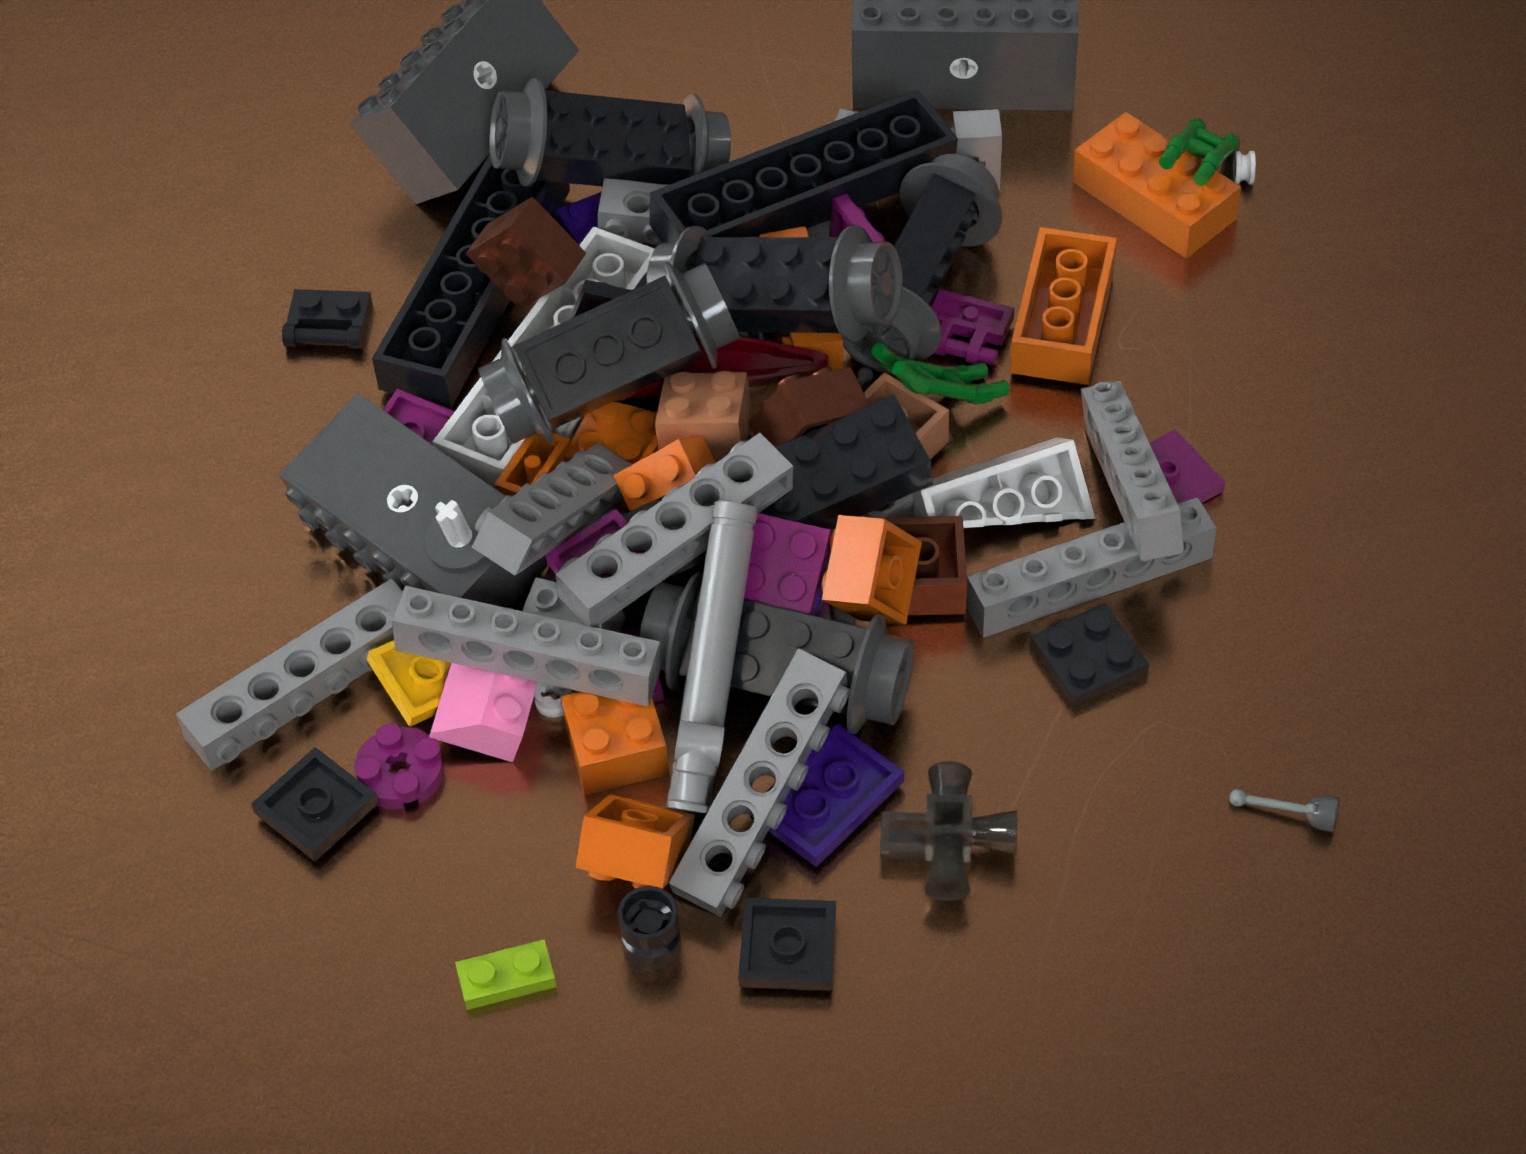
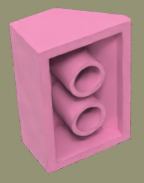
[429,663,538,762]

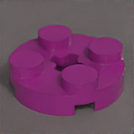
[354,723,444,809]

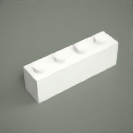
[913,437,1095,528]

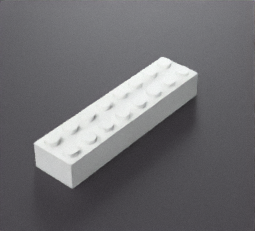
[433,227,655,489]

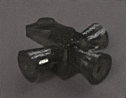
[880,761,1017,901]

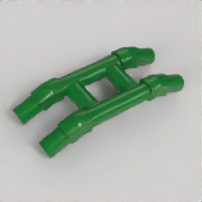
[1159,118,1241,186]
[871,342,1010,405]

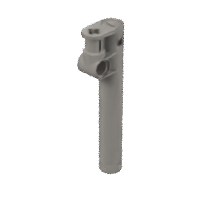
[666,501,758,814]

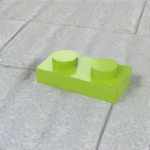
[455,939,557,1010]

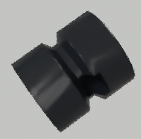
[618,886,681,970]

